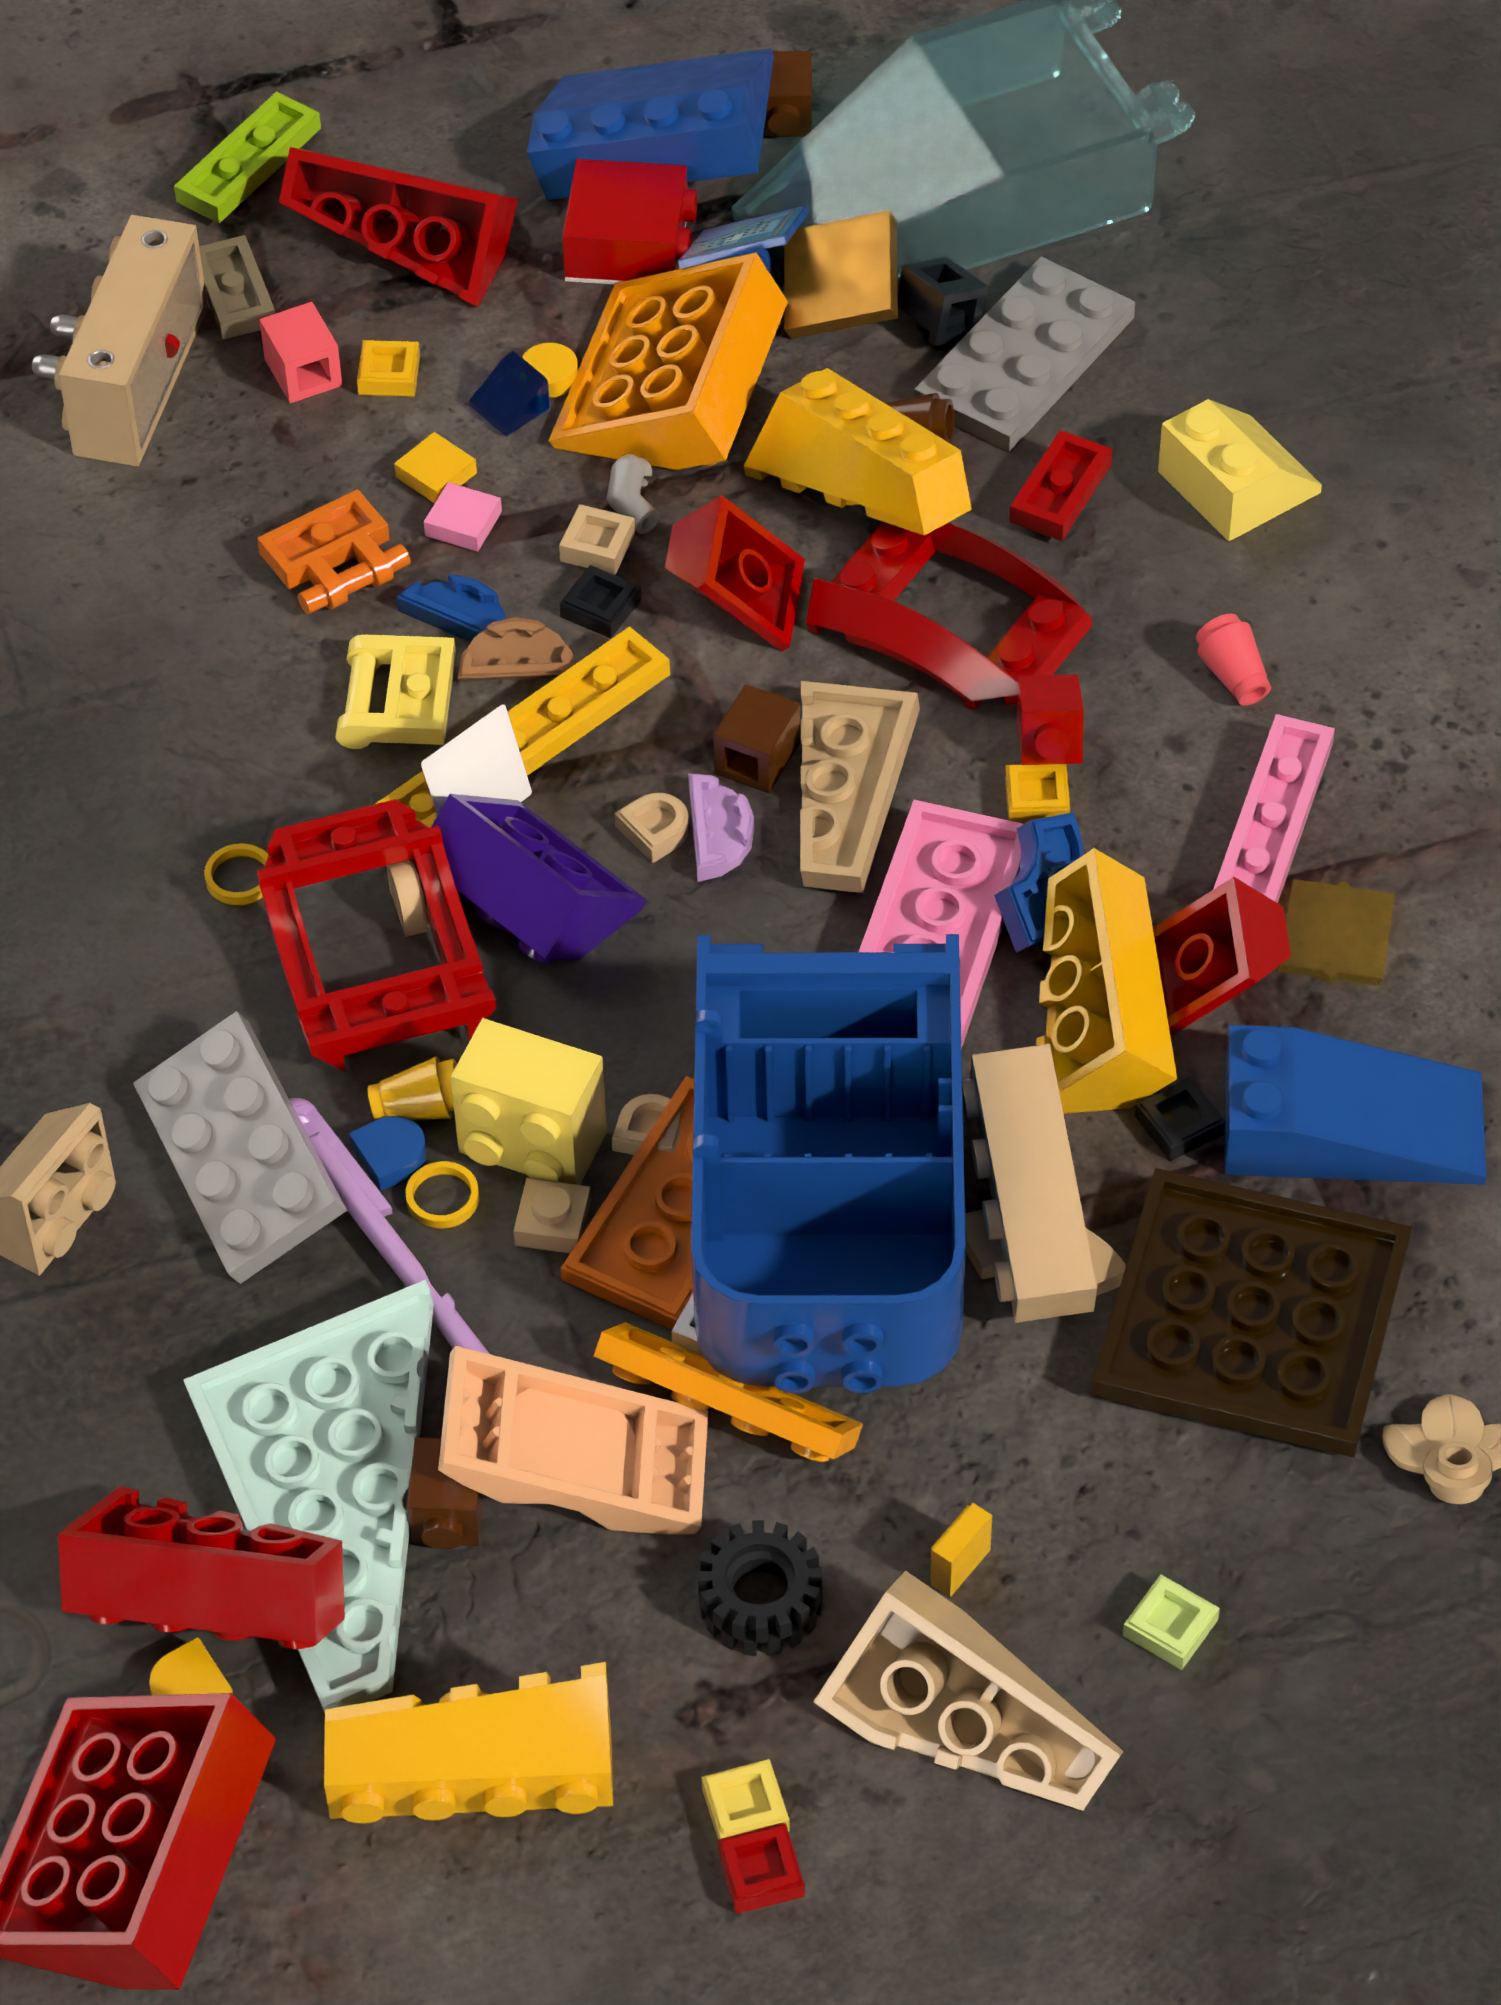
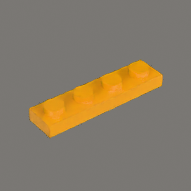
[594,1322,863,1462]

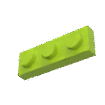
[174,91,321,224]

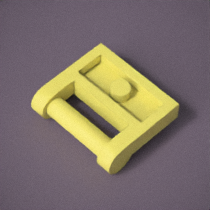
[335,635,456,749]

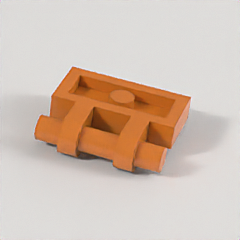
[257,489,411,615]

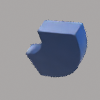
[994,812,1084,953]

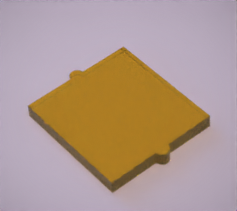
[1279,879,1395,986]

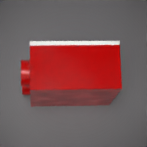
[563,159,697,284]

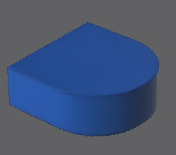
[349,1116,426,1191]

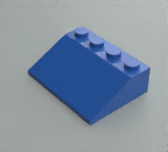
[527,48,774,200]

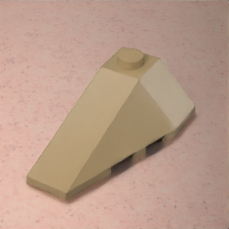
[813,1570,1123,1811]

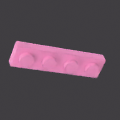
[1213,714,1335,903]

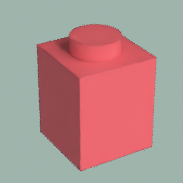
[259,302,342,403]

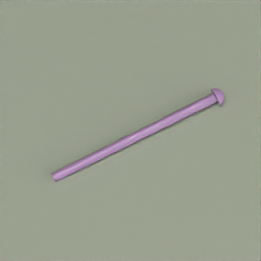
[289,1098,490,1354]

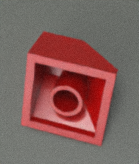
[664,495,805,652]
[1153,877,1291,1036]

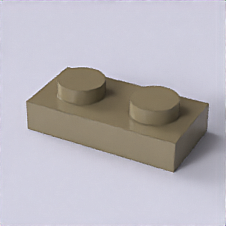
[199,235,275,339]

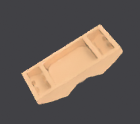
[438,1345,708,1534]

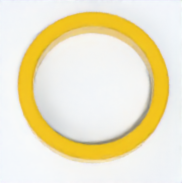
[204,843,268,905]
[405,1161,479,1229]

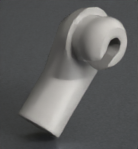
[607,454,660,534]

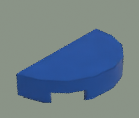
[396,575,505,642]

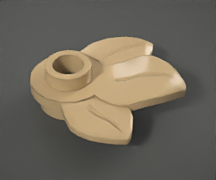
[1382,1394,1501,1504]

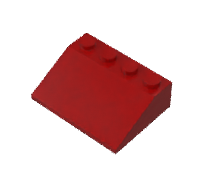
[0,1693,276,1990]

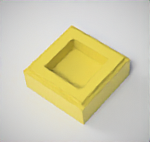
[701,1759,790,1840]

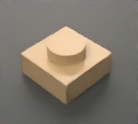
[559,504,635,575]
[513,1178,591,1253]

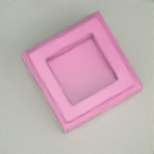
[424,482,502,552]

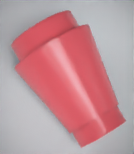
[1196,613,1271,706]

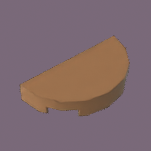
[458,617,575,682]

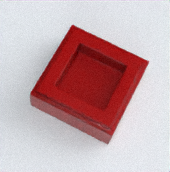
[717,1823,805,1914]

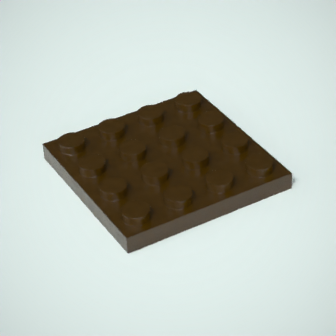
[1091,1168,1412,1458]

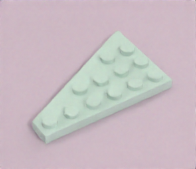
[184,1280,434,1713]

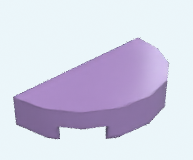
[688,773,754,882]

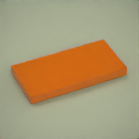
[561,1076,694,1330]

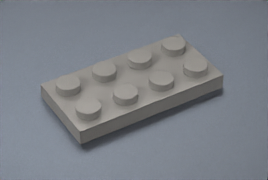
[914,256,1135,453]
[133,1011,347,1284]

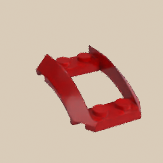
[806,521,1093,710]
[257,799,496,1072]

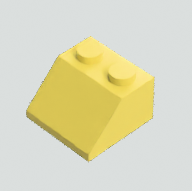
[1158,399,1322,542]

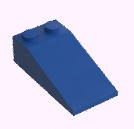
[1224,1025,1486,1185]

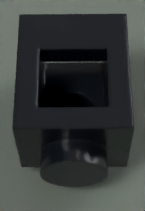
[897,256,988,346]

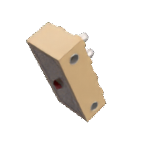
[32,215,208,467]

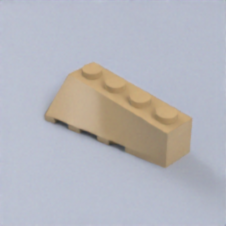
[962,1044,1097,1323]

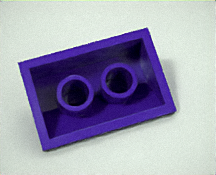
[432,794,647,963]

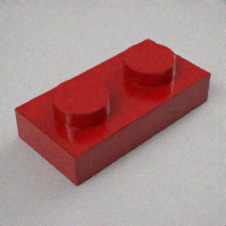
[1009,430,1113,541]

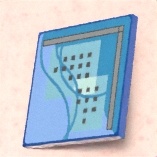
[678,205,809,273]

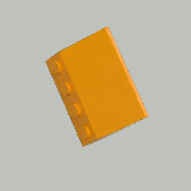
[549,252,788,470]

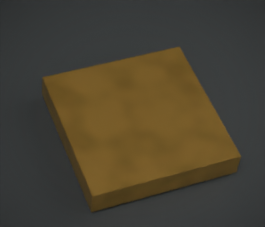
[784,210,898,339]

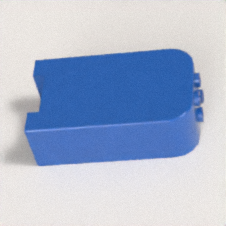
[691,934,966,1393]

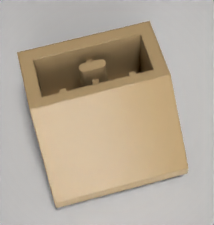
[0,1103,116,1276]

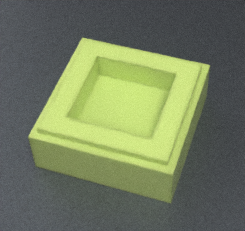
[1123,1574,1220,1670]

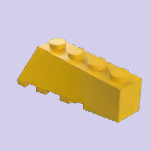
[744,368,972,535]
[1036,848,1177,1114]
[324,1662,613,1824]

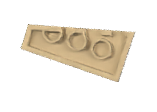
[800,681,920,893]

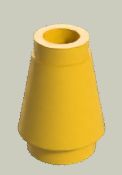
[368,1056,457,1121]

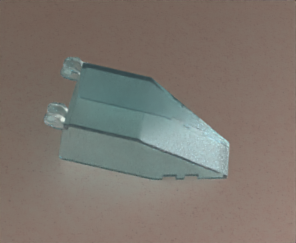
[731,0,1196,287]

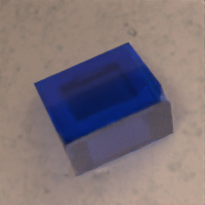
[469,351,550,437]

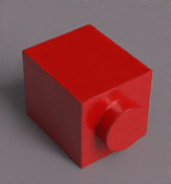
[1017,675,1084,765]

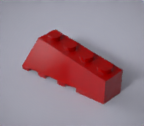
[279,147,518,307]
[58,1486,345,1649]

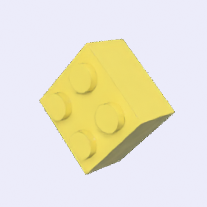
[451,1018,607,1185]

